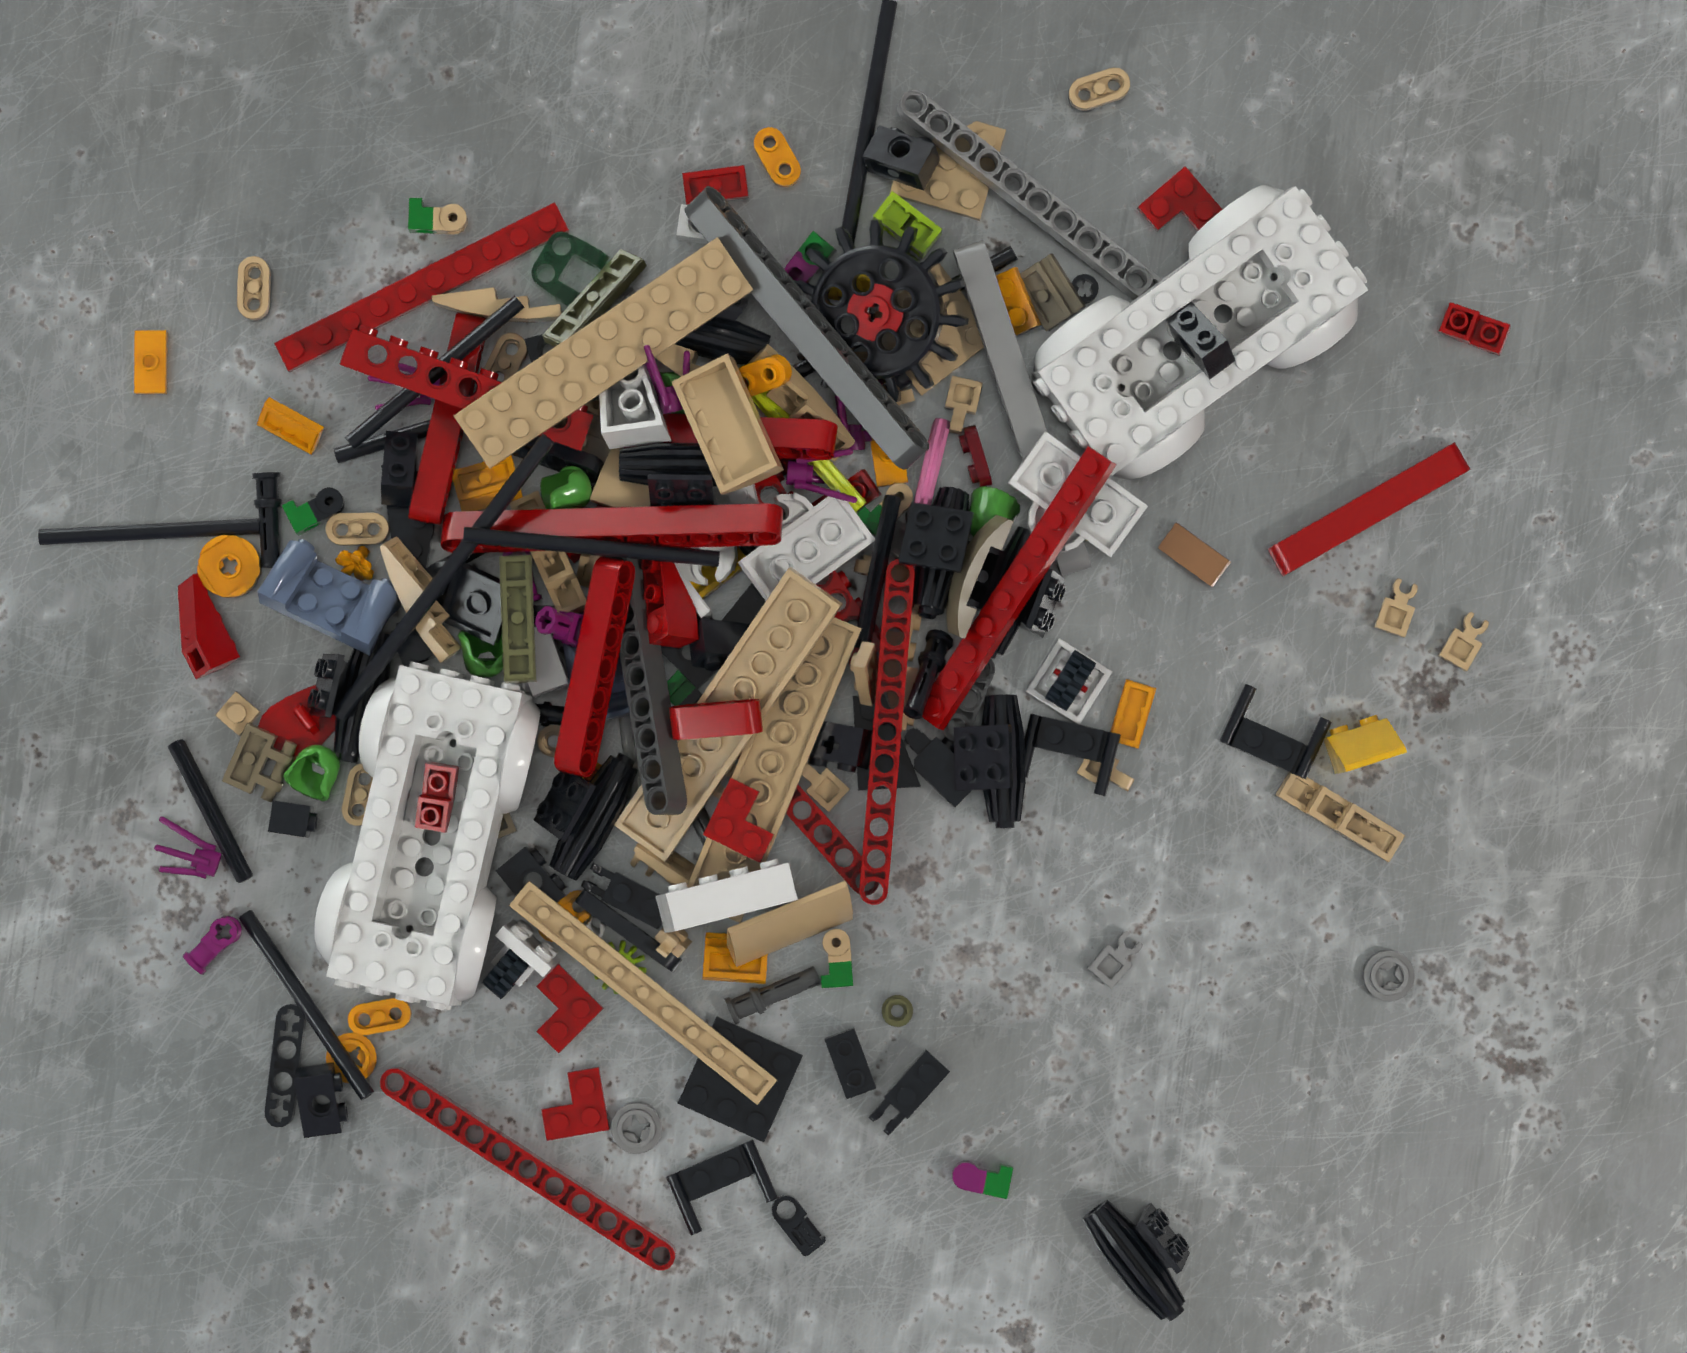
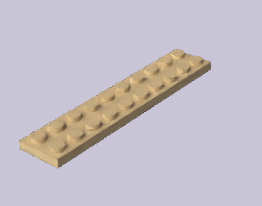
[453,237,753,469]
[614,567,843,862]
[687,617,862,923]

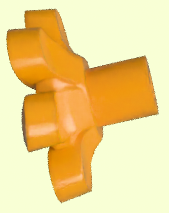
[335,546,374,581]

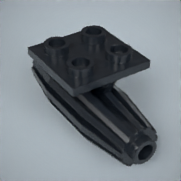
[676,298,771,365]
[619,443,717,506]
[898,487,974,619]
[991,526,1066,659]
[307,632,391,764]
[954,694,1026,828]
[533,752,638,881]
[1083,1200,1190,1321]

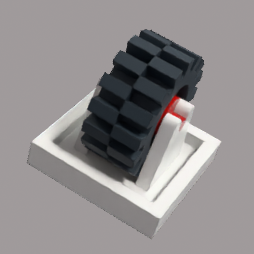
[1026,638,1112,725]
[482,919,561,999]

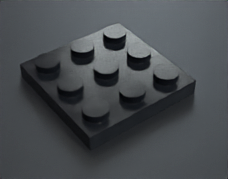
[677,1016,803,1142]

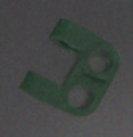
[531,232,610,307]

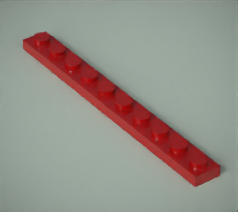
[274,202,569,372]
[922,446,1117,731]

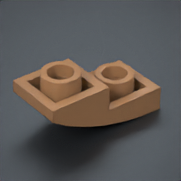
[1158,522,1231,587]

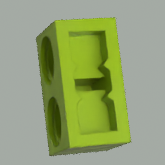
[873,191,942,259]

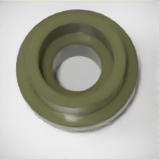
[881,995,913,1027]

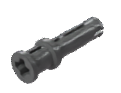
[725,966,821,1025]

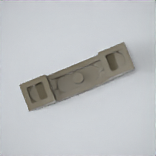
[946,515,1014,639]

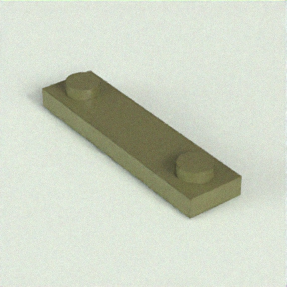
[542,249,647,347]
[499,555,537,684]

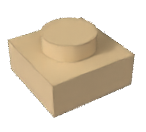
[215,691,261,736]

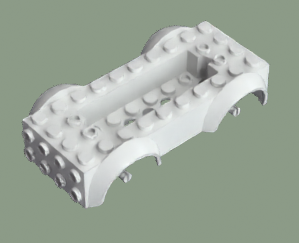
[1031,184,1368,479]
[314,661,540,1010]

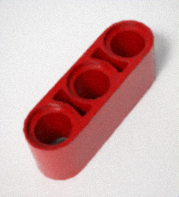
[669,699,763,740]

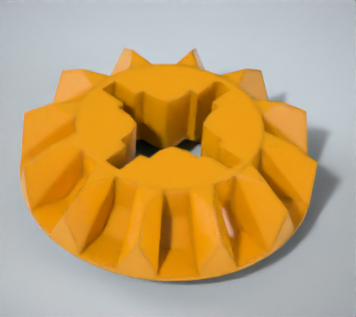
[326,1033,377,1083]

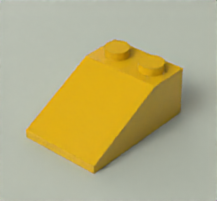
[1324,715,1407,774]

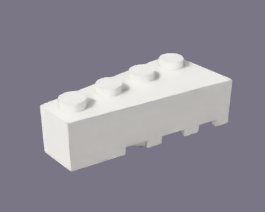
[599,365,671,449]
[655,859,798,933]

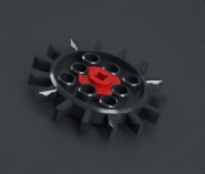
[794,220,969,402]

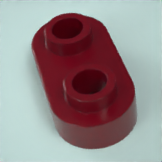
[958,425,992,487]

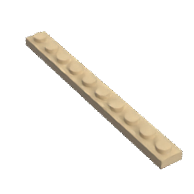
[509,881,777,1105]

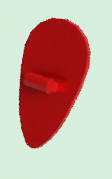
[258,685,336,760]

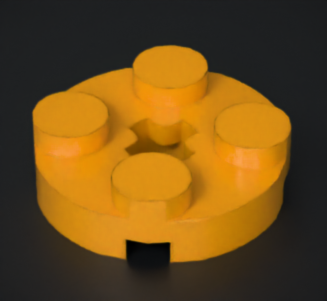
[197,535,262,598]

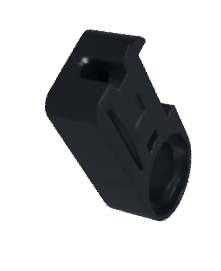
[772,1195,826,1256]

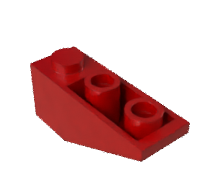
[641,560,699,648]
[178,573,240,679]

